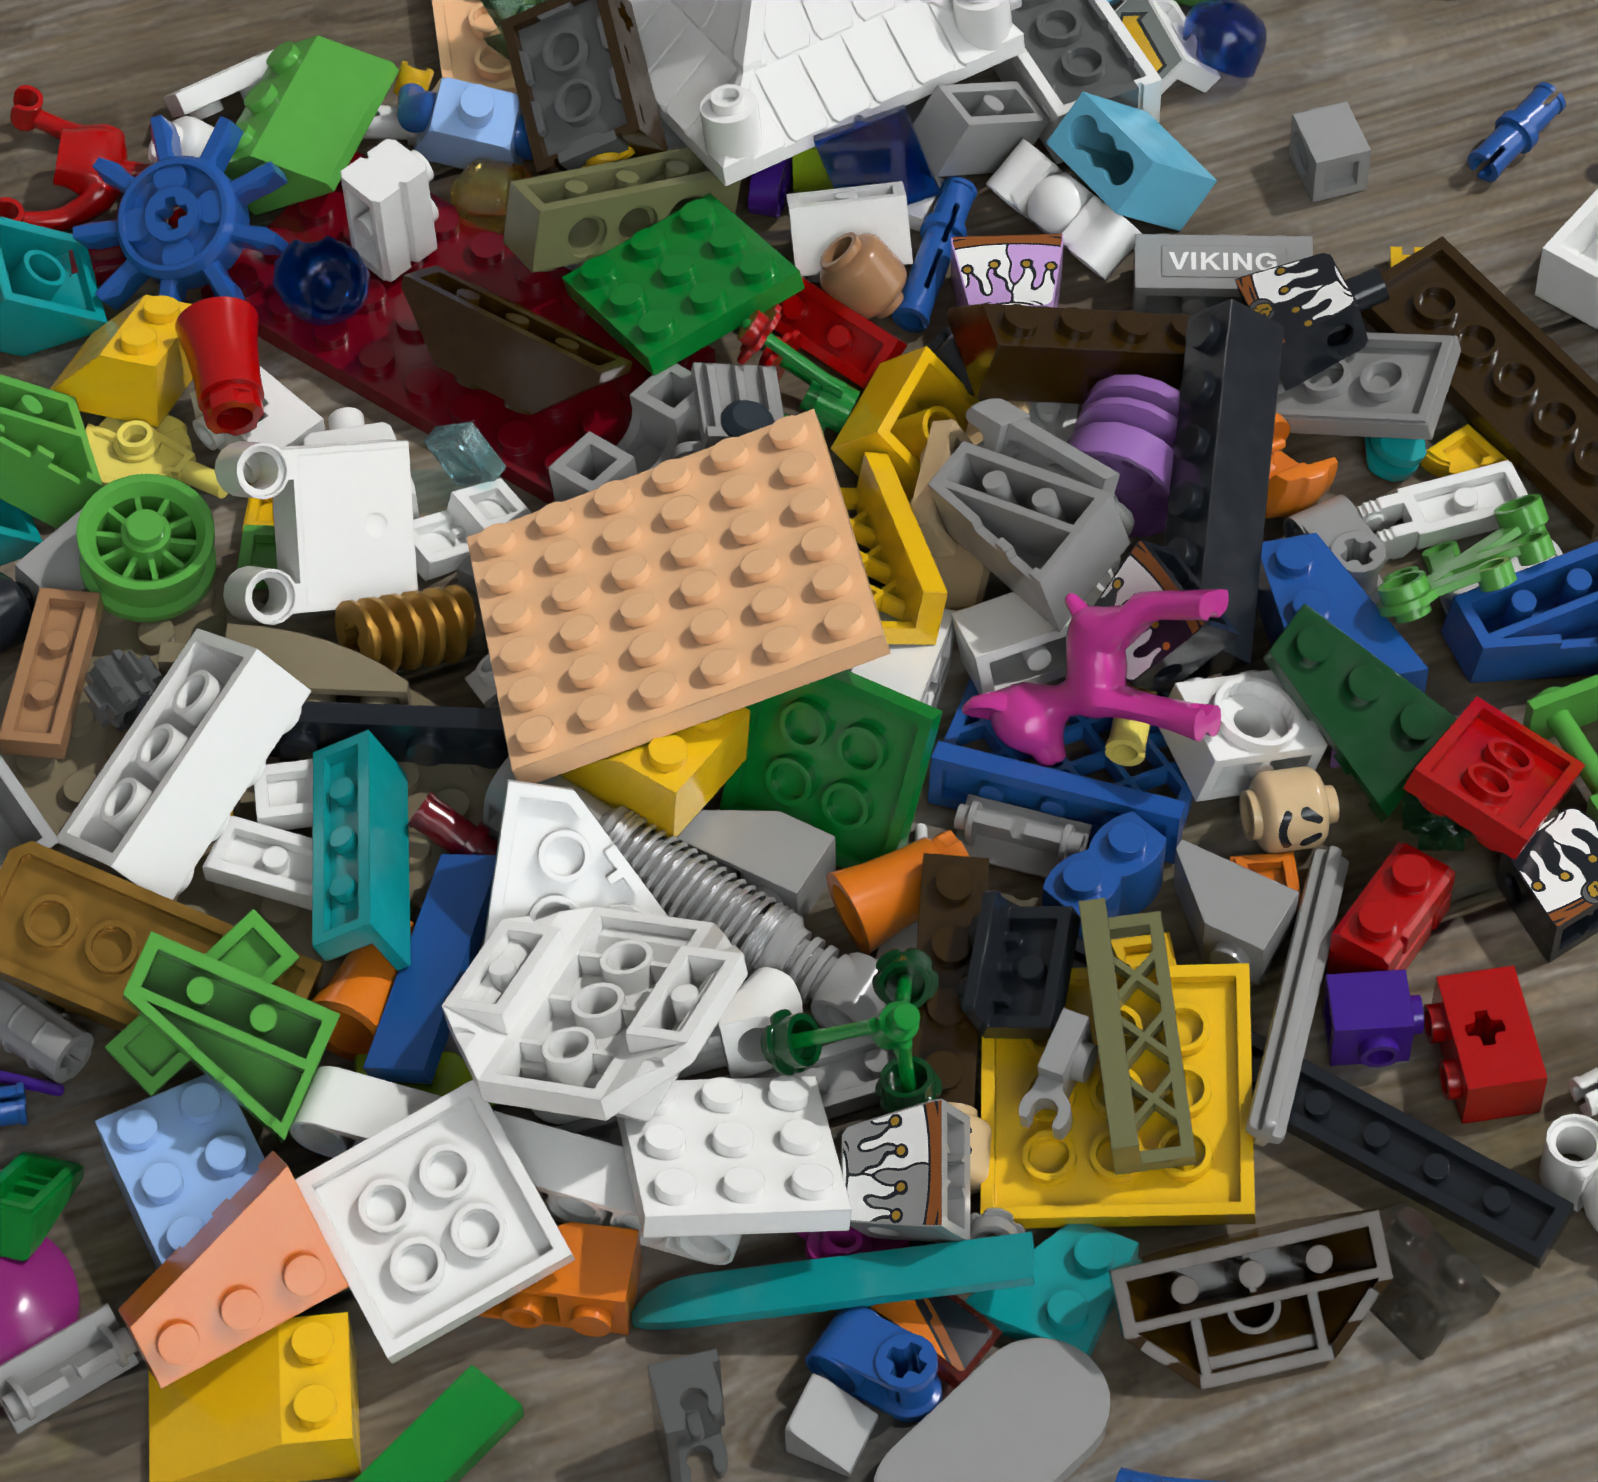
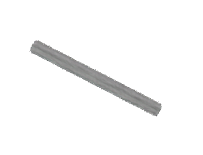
[1245,845,1349,1147]

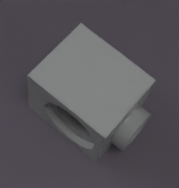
[1289,101,1371,203]

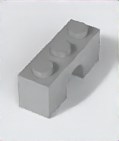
[548,363,702,502]

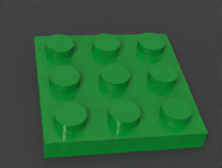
[562,193,805,376]
[719,670,943,868]

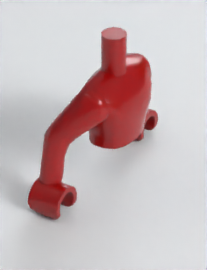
[0,85,151,232]

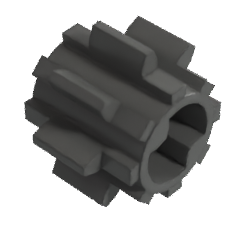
[83,649,163,732]

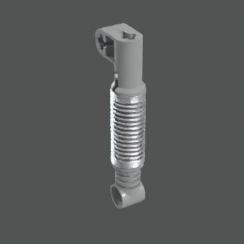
[482,757,886,1028]

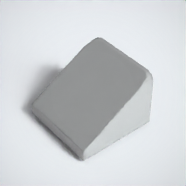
[785,1373,878,1477]

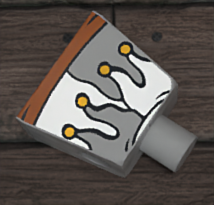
[840,1099,971,1243]

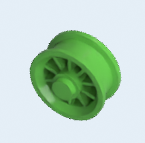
[76,474,217,622]

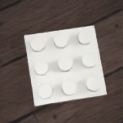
[617,1075,852,1238]
[295,1080,576,1364]

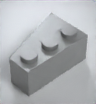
[928,441,1130,632]

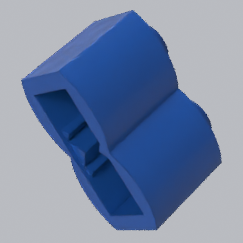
[1042,812,1167,940]

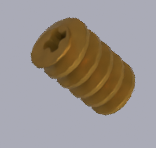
[334,584,476,673]

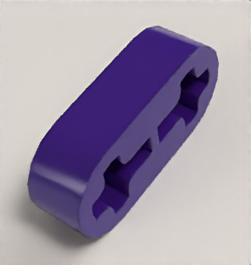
[748,157,793,218]

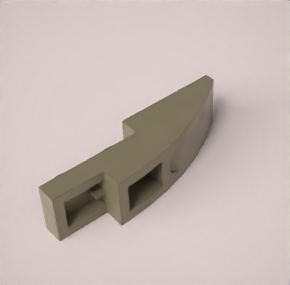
[157,624,412,705]

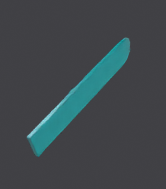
[631,1232,1035,1330]

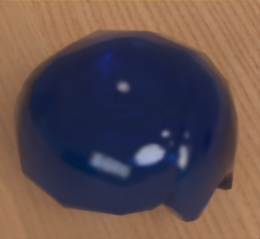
[1182,0,1267,78]
[273,235,370,326]

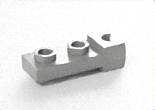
[966,398,1120,497]

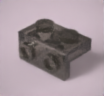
[1369,1201,1501,1360]

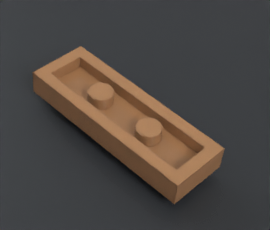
[0,587,104,759]

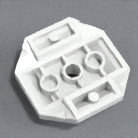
[442,906,748,1122]

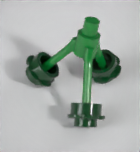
[760,948,943,1114]

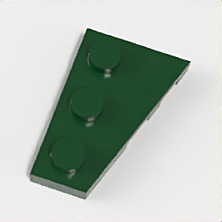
[1263,603,1457,823]

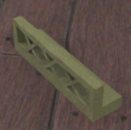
[1078,898,1197,1175]

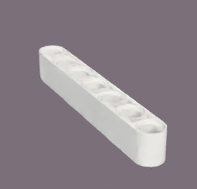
[290,1066,742,1265]

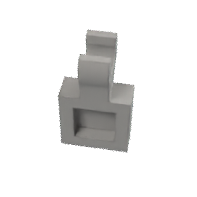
[1019,1008,1098,1140]

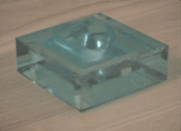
[424,422,506,485]

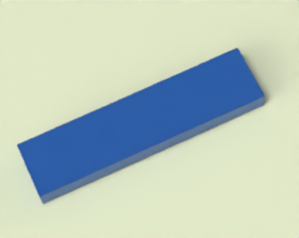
[363,854,496,1084]

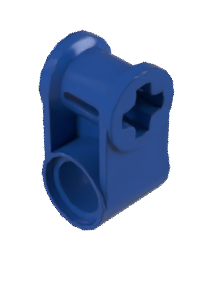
[805,1306,942,1423]

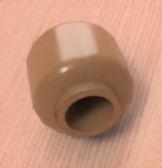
[819,232,907,319]

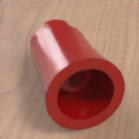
[175,296,264,436]

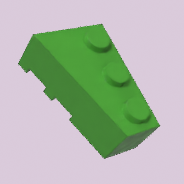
[0,374,103,529]
[123,931,340,1143]

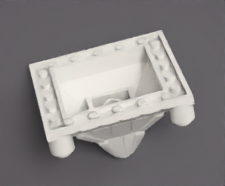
[629,0,1025,186]

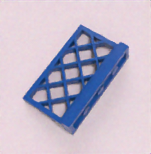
[928,678,1194,864]

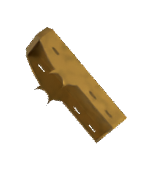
[0,841,323,1032]

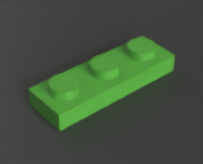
[105,909,300,1097]

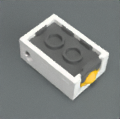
[992,0,1162,164]

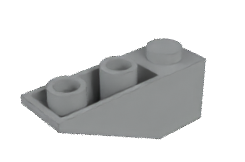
[651,810,836,921]

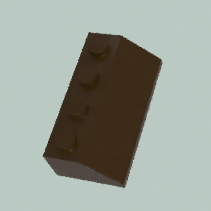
[946,303,1190,404]

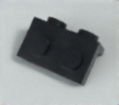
[958,891,1081,1039]

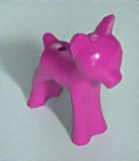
[962,589,1229,767]

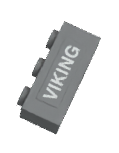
[1133,234,1313,315]

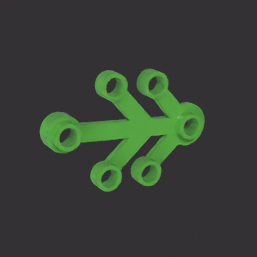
[1376,494,1556,623]

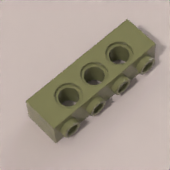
[503,147,741,273]

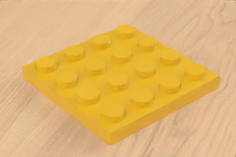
[980,963,1256,1228]

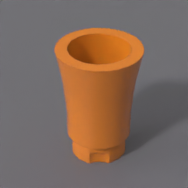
[826,830,970,955]
[311,921,415,1061]

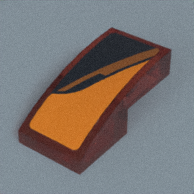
[867,1295,1003,1389]

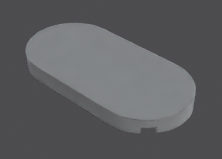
[874,1338,1110,1482]

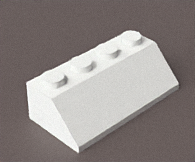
[57,628,311,900]

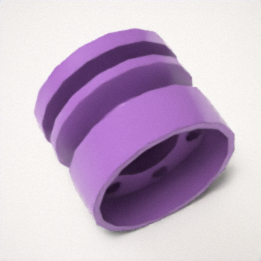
[1067,375,1180,537]

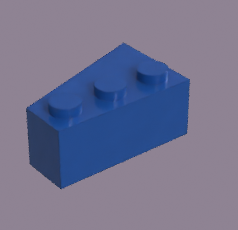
[1257,533,1429,732]
[1441,541,1598,683]

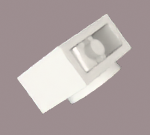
[1159,670,1328,802]

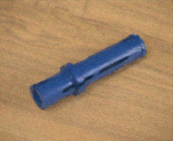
[892,176,978,333]

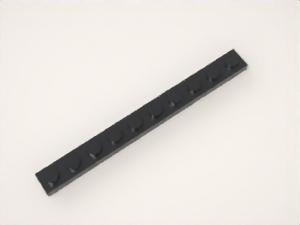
[1004,898,1574,1269]

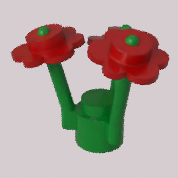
[737,303,860,434]

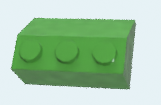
[224,35,399,215]

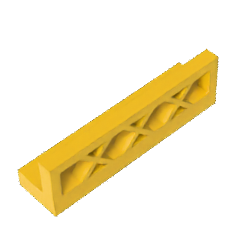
[840,452,948,645]

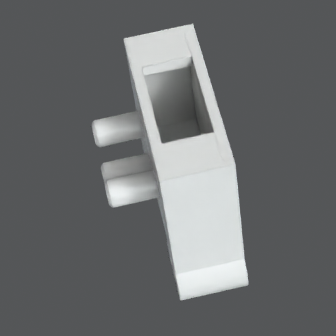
[215,439,418,625]

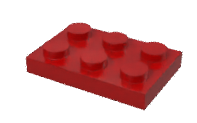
[1403,696,1585,860]

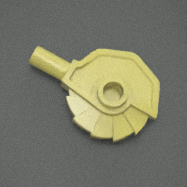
[85,414,228,499]

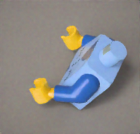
[392,61,533,181]

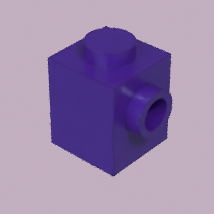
[1321,969,1424,1068]

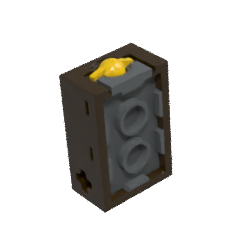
[500,0,668,176]

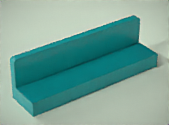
[312,730,411,970]

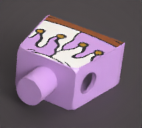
[951,234,1063,308]

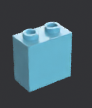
[1046,92,1217,231]

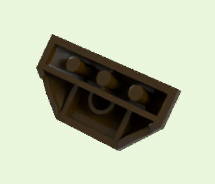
[401,265,633,415]
[1108,1209,1393,1390]

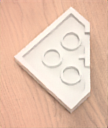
[483,779,668,946]

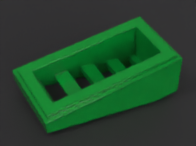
[0,1151,84,1261]

